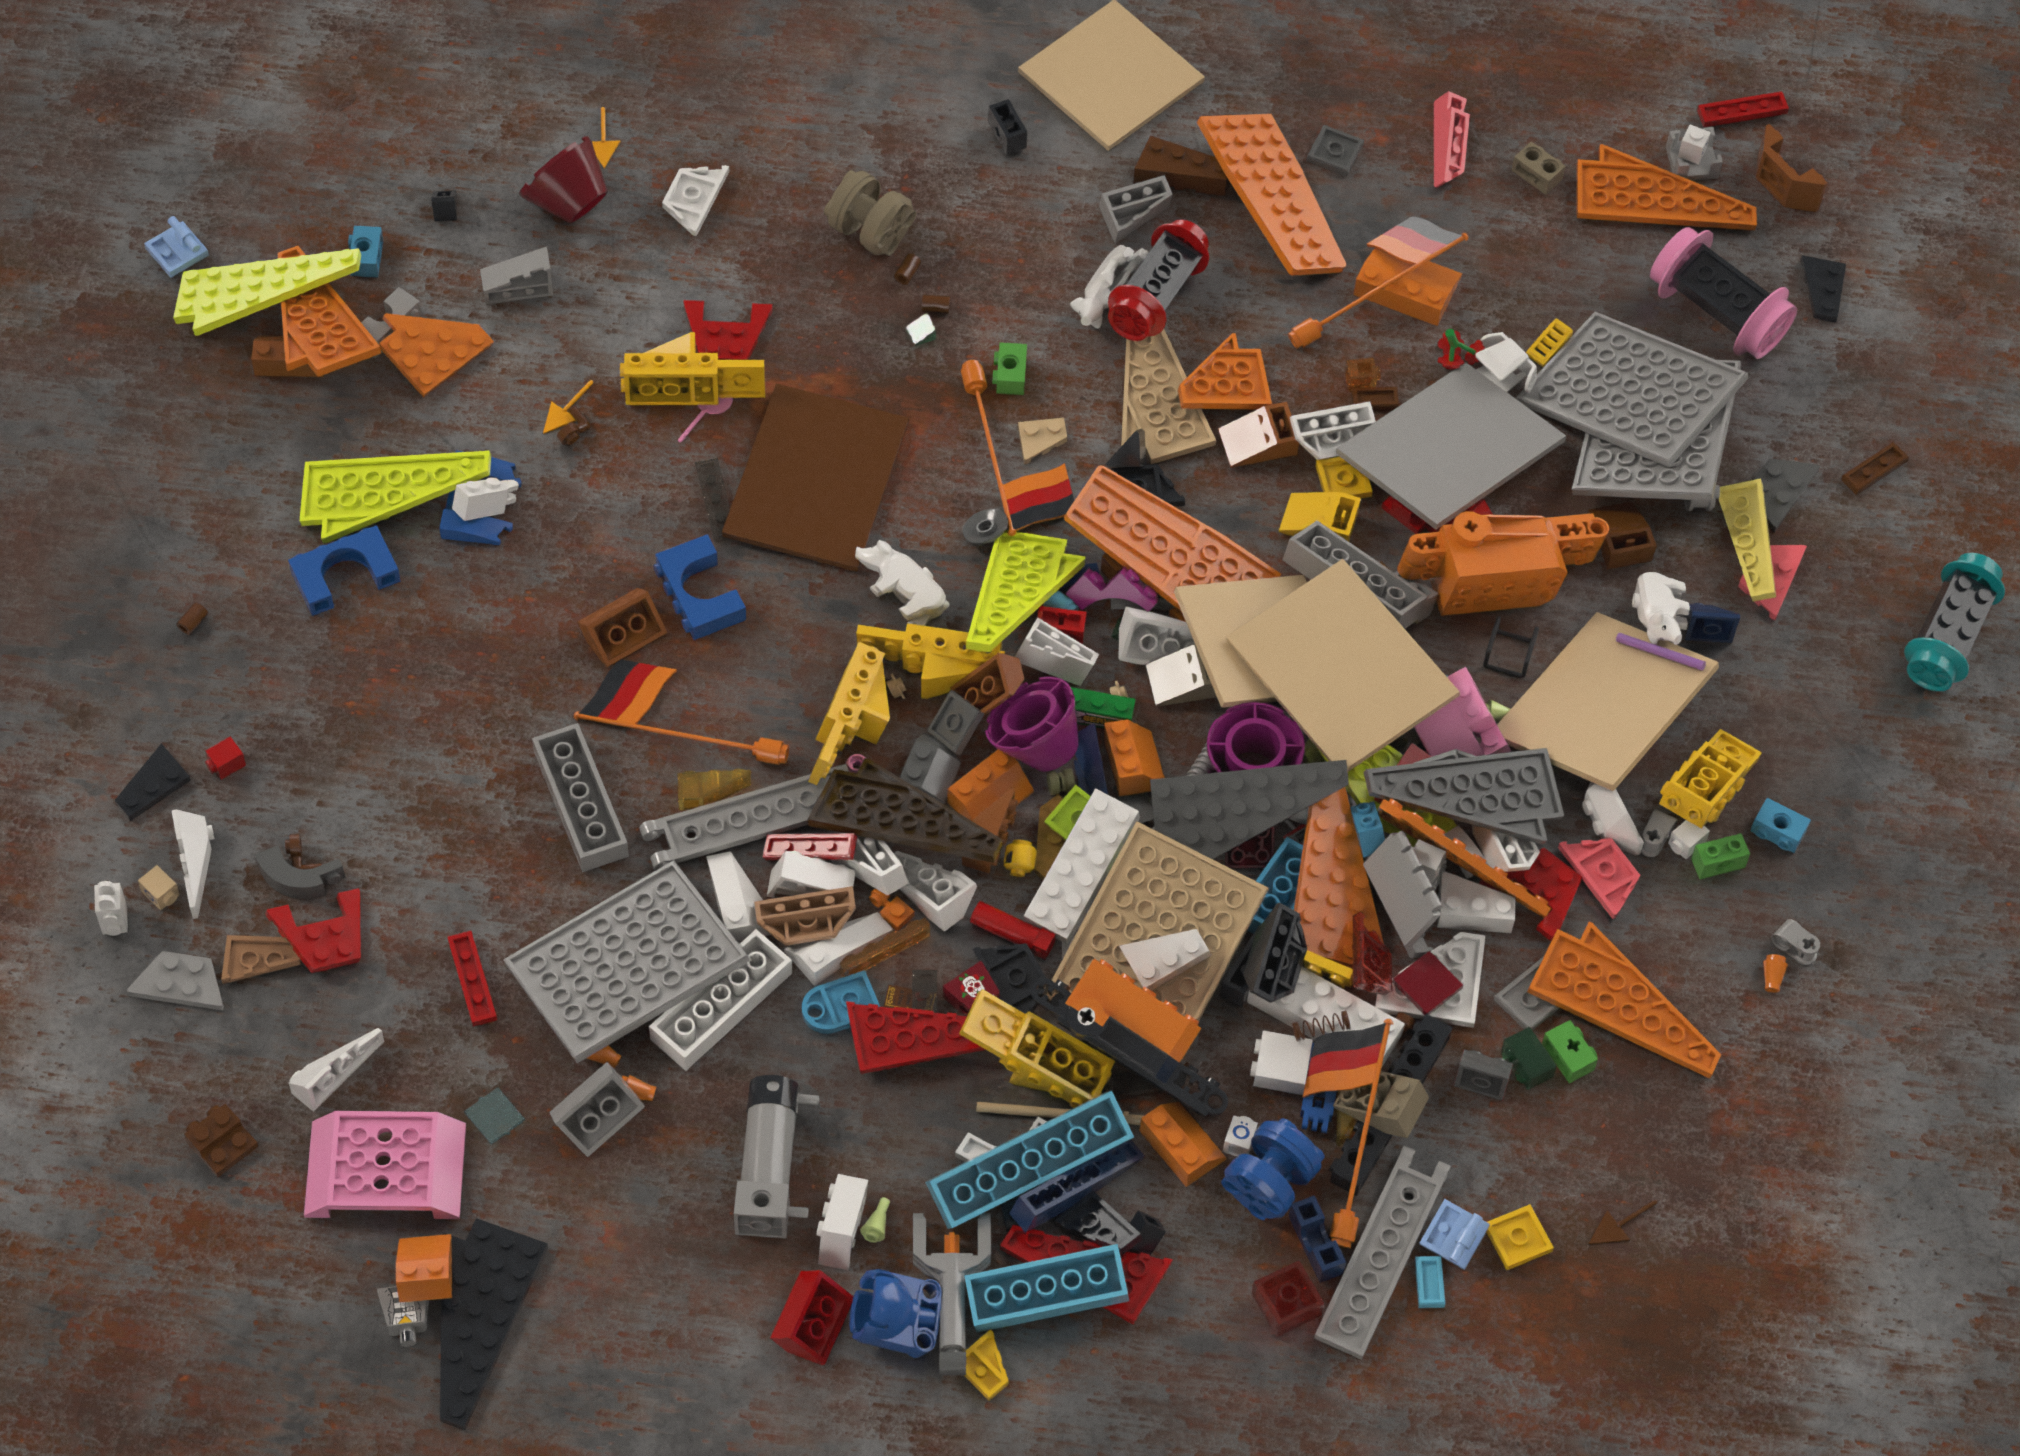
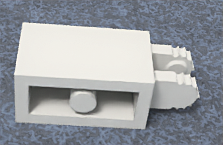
[452,478,519,521]
[94,881,128,936]

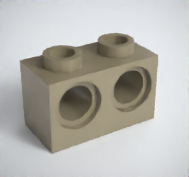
[1512,142,1566,195]

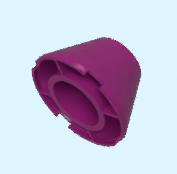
[985,677,1079,772]
[1207,702,1305,773]

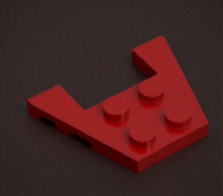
[683,300,773,360]
[1479,847,1582,941]
[266,888,361,973]

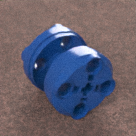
[1221,1118,1325,1220]

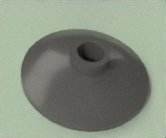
[963,509,1008,545]

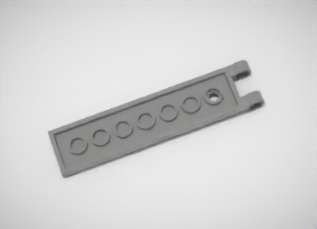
[639,764,849,871]
[1314,1145,1451,1360]

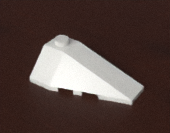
[172,809,214,919]
[706,851,771,942]
[289,1028,384,1112]

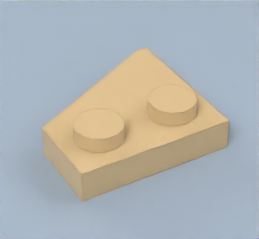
[1018,418,1067,464]

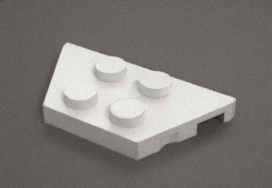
[662,165,729,236]

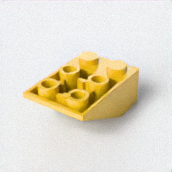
[1279,492,1361,542]

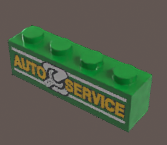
[1071,687,1136,729]

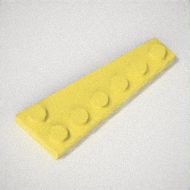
[1719,478,1776,602]

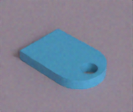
[802,970,880,1034]

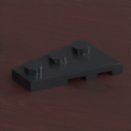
[1054,1191,1143,1255]

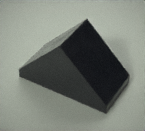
[431,190,457,221]
[1106,428,1146,467]

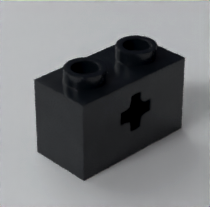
[988,99,1027,155]

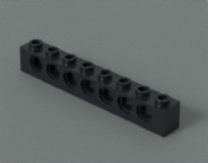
[1329,1014,1453,1196]

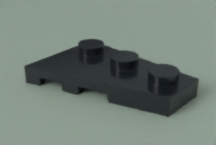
[1800,255,1846,323]
[115,743,191,821]

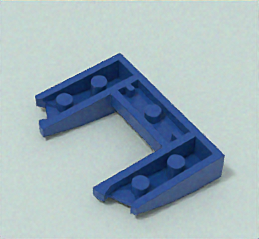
[439,450,522,545]

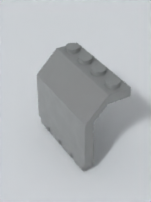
[1363,831,1442,958]

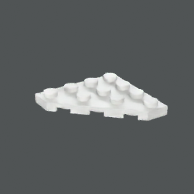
[1375,932,1485,1028]

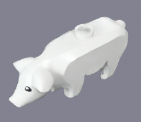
[1070,245,1149,329]
[855,540,949,626]
[1632,572,1690,645]

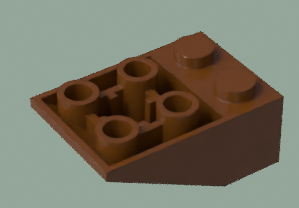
[1587,502,1657,569]

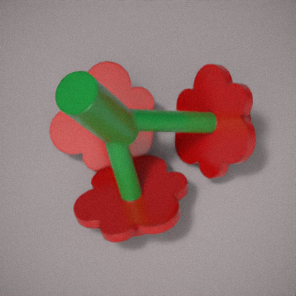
[1437,329,1485,370]

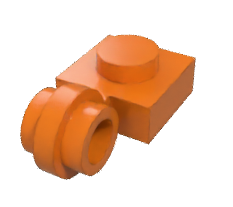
[869,888,915,931]

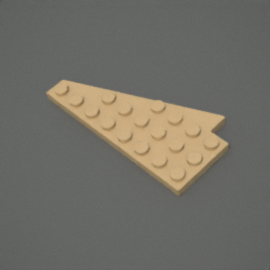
[1121,329,1216,464]

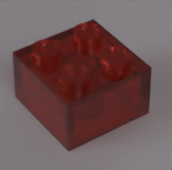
[1251,1260,1324,1337]

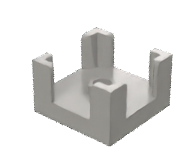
[1666,127,1723,181]

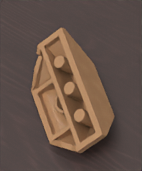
[754,886,856,946]

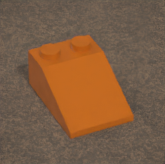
[396,1234,452,1303]

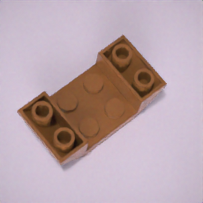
[1756,124,1827,212]

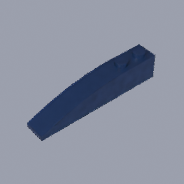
[1009,1139,1145,1233]

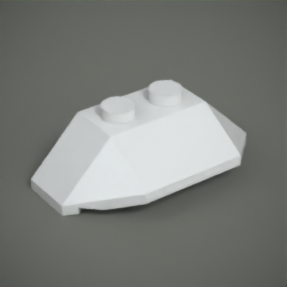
[1289,402,1376,460]
[1582,782,1644,855]
[1472,825,1540,872]

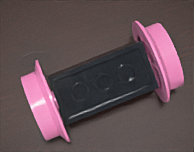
[1650,227,1797,359]

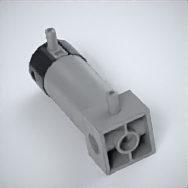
[734,1075,820,1238]

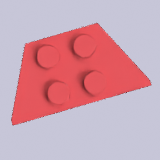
[1738,545,1807,620]
[1558,838,1641,919]

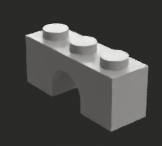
[361,287,421,358]

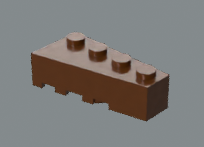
[1133,135,1230,196]

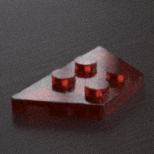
[1352,911,1393,995]

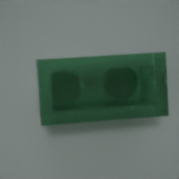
[1501,1026,1557,1090]

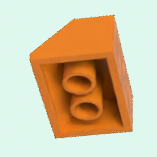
[1104,719,1165,797]
[947,750,1034,821]
[1139,1102,1226,1187]

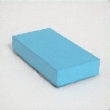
[1415,1256,1445,1308]

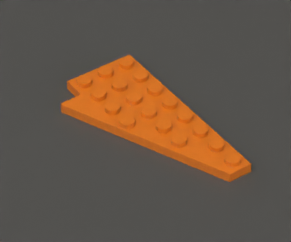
[1577,144,1757,231]
[278,246,381,377]
[1294,787,1384,969]
[1377,798,1551,918]
[1527,922,1721,1079]

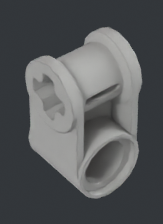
[1641,809,1678,857]
[1771,919,1820,966]

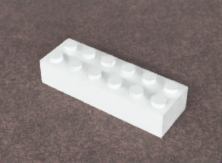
[1024,788,1140,945]
[649,929,792,1071]
[1247,967,1405,1068]

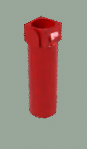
[970,901,1056,960]

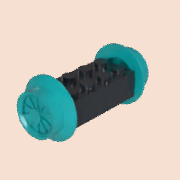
[1904,553,2005,691]

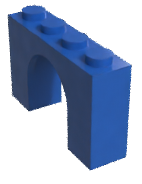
[288,526,401,616]
[653,534,746,640]

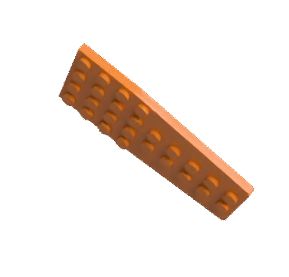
[1197,114,1346,276]
[1064,465,1281,611]

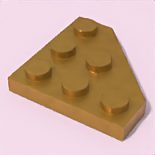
[1035,794,1066,881]

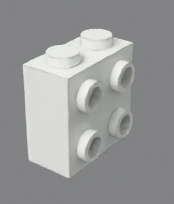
[1250,1031,1313,1095]

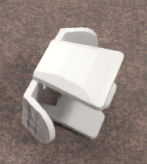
[1476,332,1537,393]

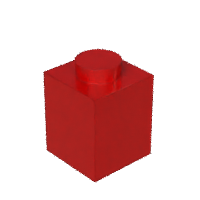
[205,736,246,780]

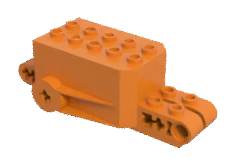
[1397,511,1609,616]

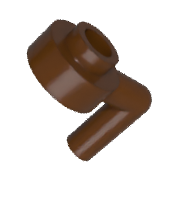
[556,406,591,445]
[285,833,322,870]

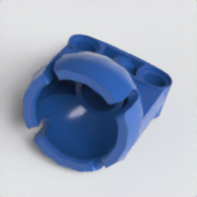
[849,1269,942,1358]

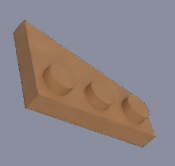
[221,935,301,984]

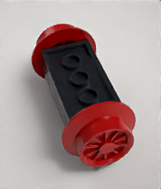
[1108,220,1209,341]

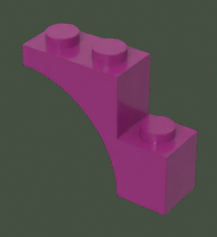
[1065,567,1159,612]

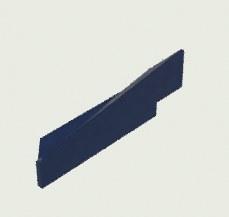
[1073,724,1108,796]

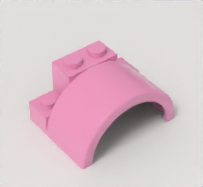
[1414,667,1511,757]

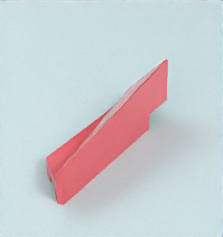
[1434,91,1470,188]

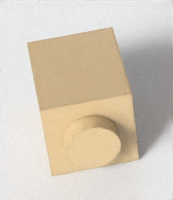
[138,865,180,911]

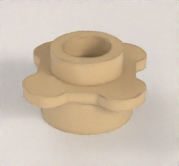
[886,673,906,699]
[1110,681,1128,697]

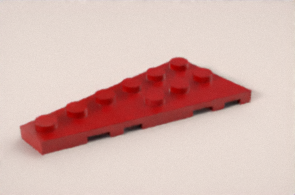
[1000,1225,1173,1325]

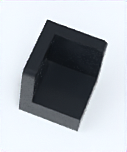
[1130,1210,1166,1255]

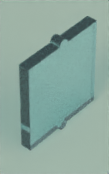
[464,1087,525,1145]

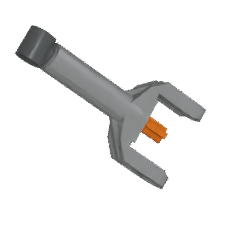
[913,1213,991,1375]

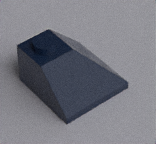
[1684,603,1740,643]

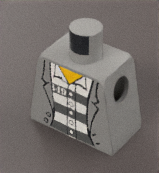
[377,1286,429,1347]

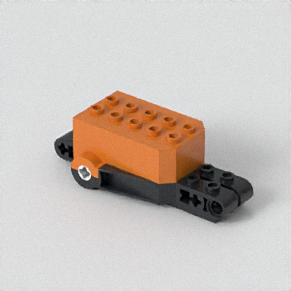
[1031,959,1228,1119]

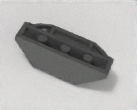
[900,733,961,804]

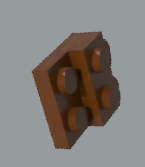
[184,1104,259,1177]

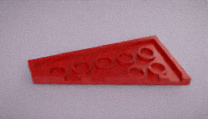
[846,1001,986,1074]

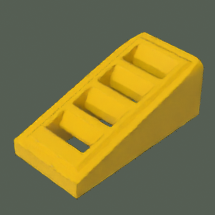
[1526,318,1573,367]

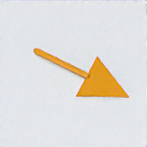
[592,107,620,169]
[543,380,593,434]

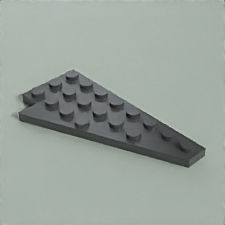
[1364,748,1564,844]
[1150,760,1349,860]

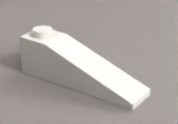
[1119,607,1195,665]
[894,851,977,931]
[784,912,893,986]

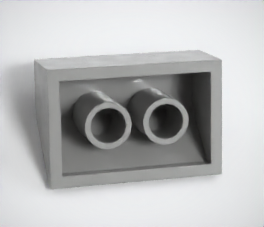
[550,1062,645,1157]

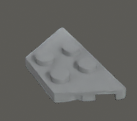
[127,951,224,1011]

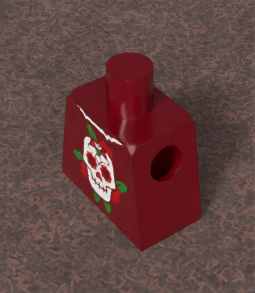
[943,961,1000,1016]

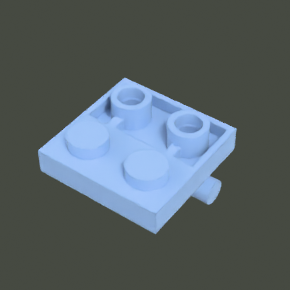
[144,216,209,278]
[1419,1199,1490,1270]

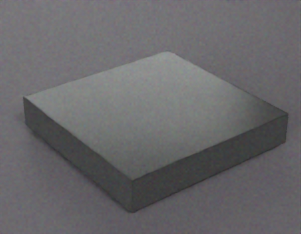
[1306,125,1365,177]
[927,690,984,755]

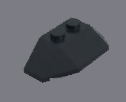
[1243,903,1307,1003]

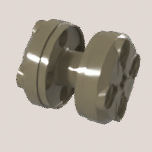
[824,170,916,256]

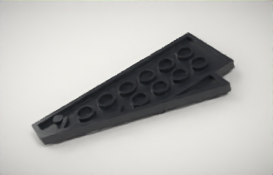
[440,1218,548,1430]

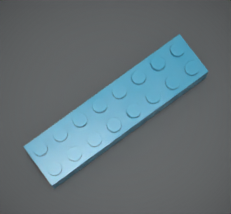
[925,1091,1134,1229]

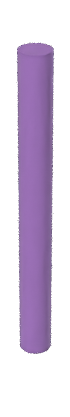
[1616,633,1706,671]

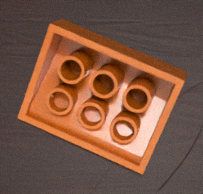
[1353,248,1463,326]

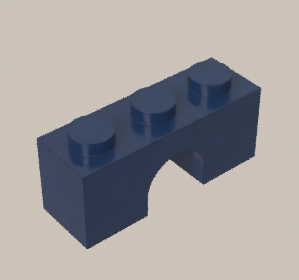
[1288,1196,1346,1283]

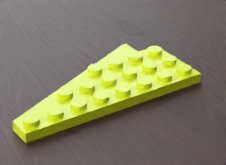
[173,248,362,336]
[966,530,1086,652]

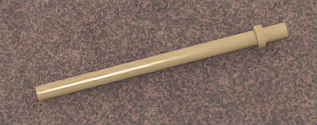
[976,1102,1144,1125]

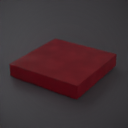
[1392,951,1463,1016]

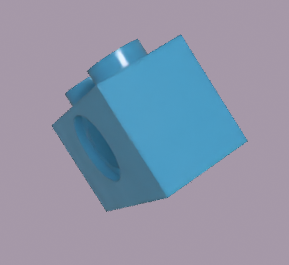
[348,226,384,277]
[1750,798,1811,853]
[1350,802,1385,857]

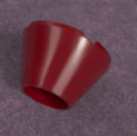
[519,136,608,224]

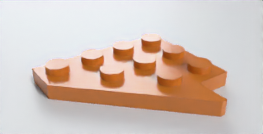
[379,313,494,398]
[1178,333,1272,409]

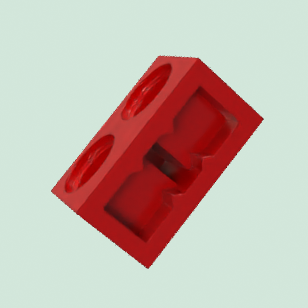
[1038,606,1087,644]

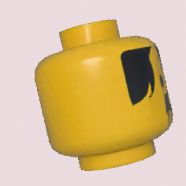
[1003,839,1037,877]

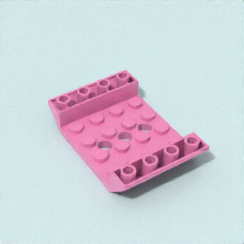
[304,1111,466,1219]

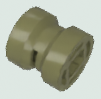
[1047,768,1075,796]

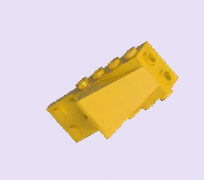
[620,332,765,405]
[856,623,1005,699]
[808,642,890,786]
[1659,729,1762,829]
[959,989,1115,1108]

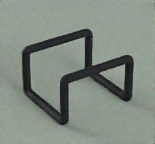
[1483,616,1539,678]

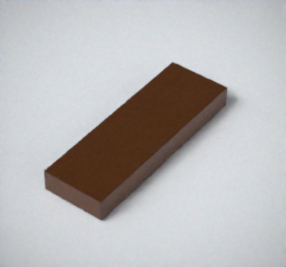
[1841,442,1909,495]

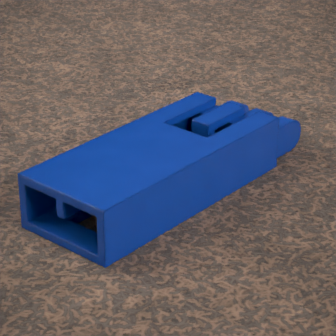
[1300,1043,1336,1133]

